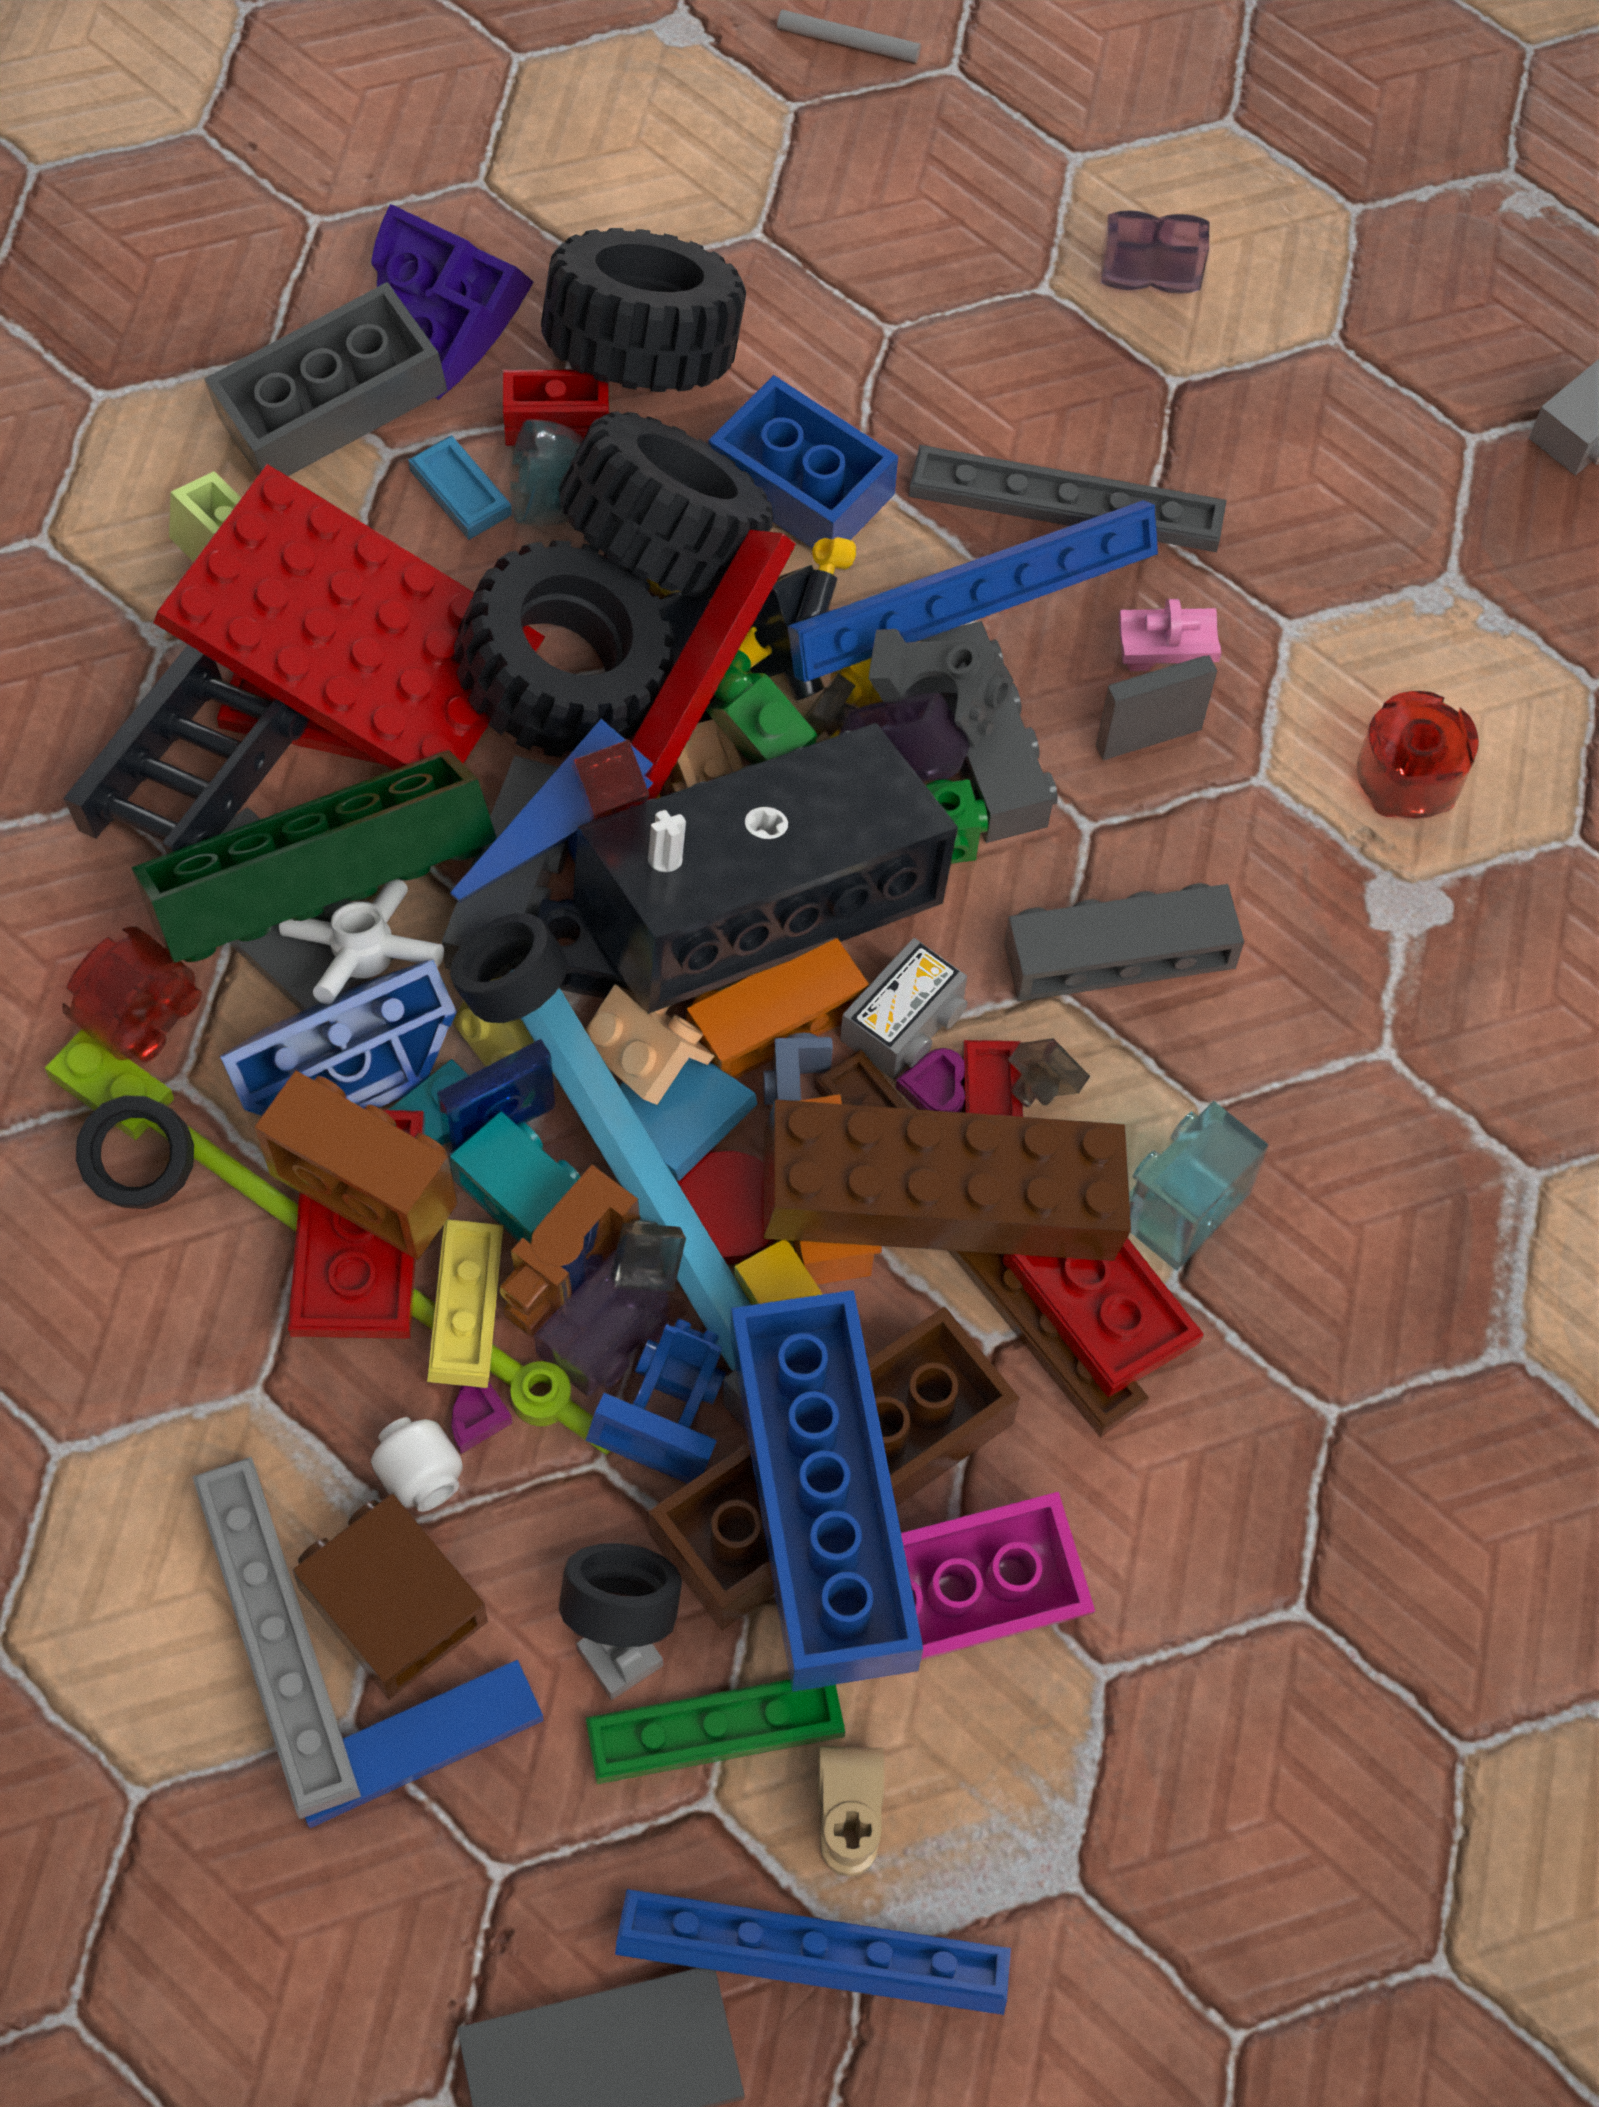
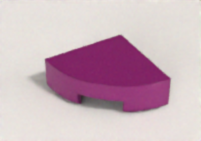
[451,1382,513,1454]

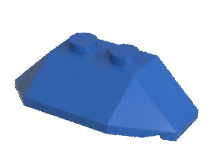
[219,959,457,1116]

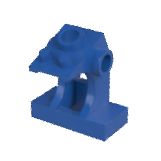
[586,1319,726,1484]

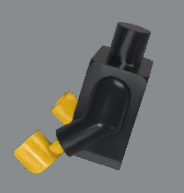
[750,537,856,701]

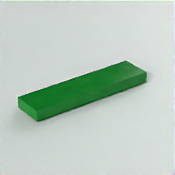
[586,1679,846,1785]

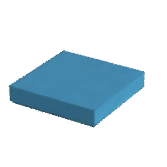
[619,1057,758,1181]

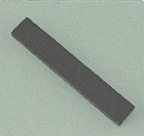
[909,445,1227,552]

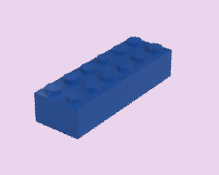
[730,1290,923,1691]

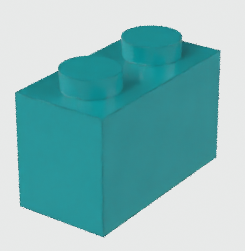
[450,1111,581,1243]

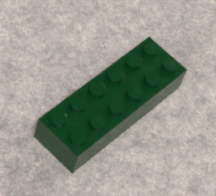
[131,750,497,963]

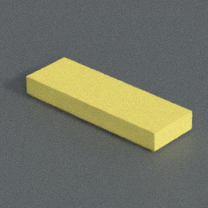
[427,1219,503,1388]

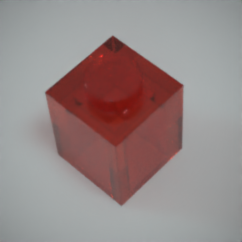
[572,740,649,820]

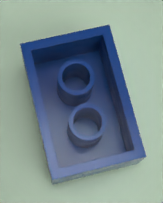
[708,375,898,549]

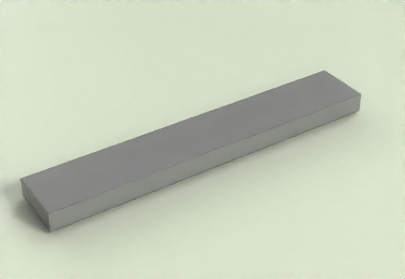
[193,1457,361,1819]

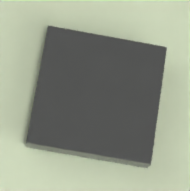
[1096,655,1217,761]

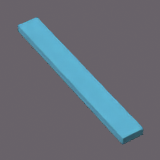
[509,969,751,1371]

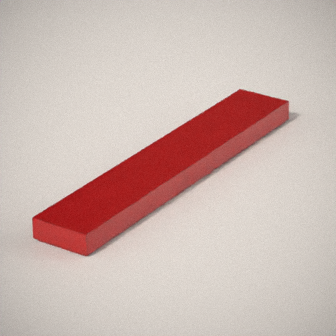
[608,530,796,816]

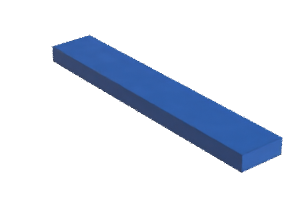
[615,1889,1011,2015]

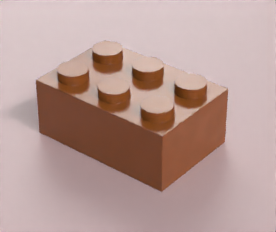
[254,1070,458,1260]

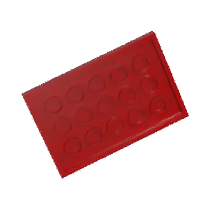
[153,464,546,770]

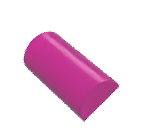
[901,1491,1095,1661]

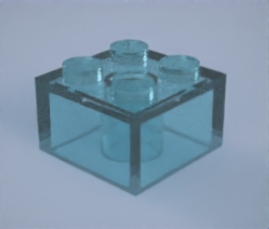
[1129,1101,1269,1271]

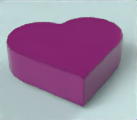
[895,1048,965,1113]

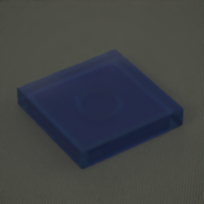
[437,1039,555,1154]

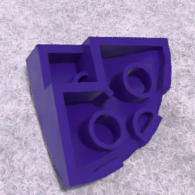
[371,204,534,400]

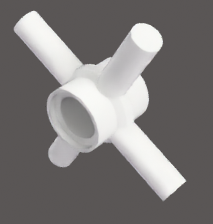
[279,879,444,1004]

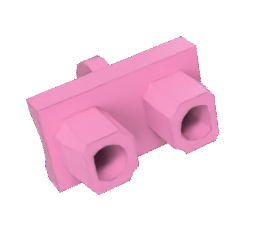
[1118,599,1221,671]

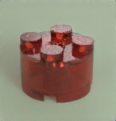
[1357,691,1479,819]
[62,926,202,1063]

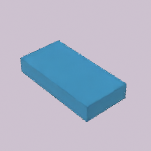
[408,435,512,540]

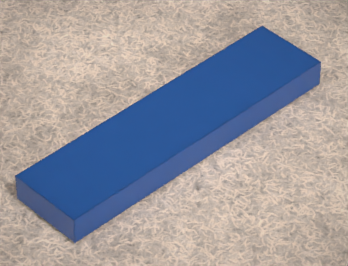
[305,1659,544,1829]

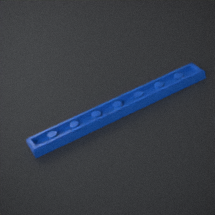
[788,500,1158,682]

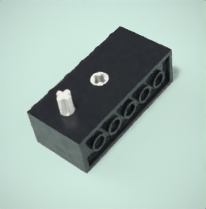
[573,723,958,1014]

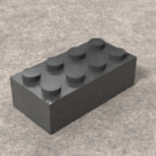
[204,282,448,476]

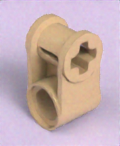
[818,1747,884,1877]

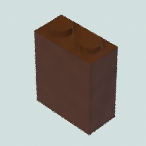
[292,1493,488,1700]

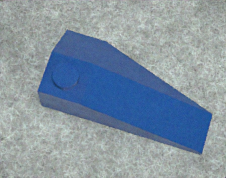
[450,719,653,903]

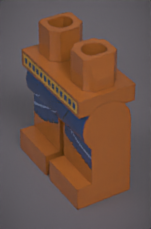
[499,1164,642,1337]

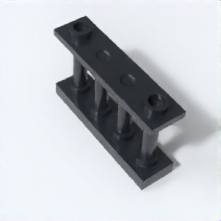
[63,645,310,854]

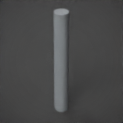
[777,9,921,63]

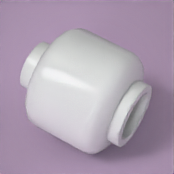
[371,1417,463,1512]

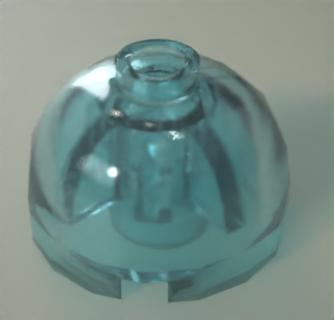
[510,419,583,527]

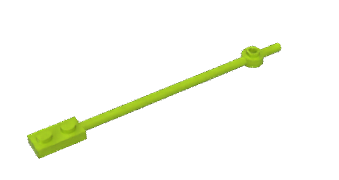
[45,1027,611,1455]

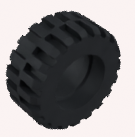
[541,228,746,392]
[558,411,773,599]
[454,540,674,758]

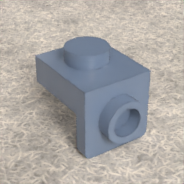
[763,1033,833,1105]

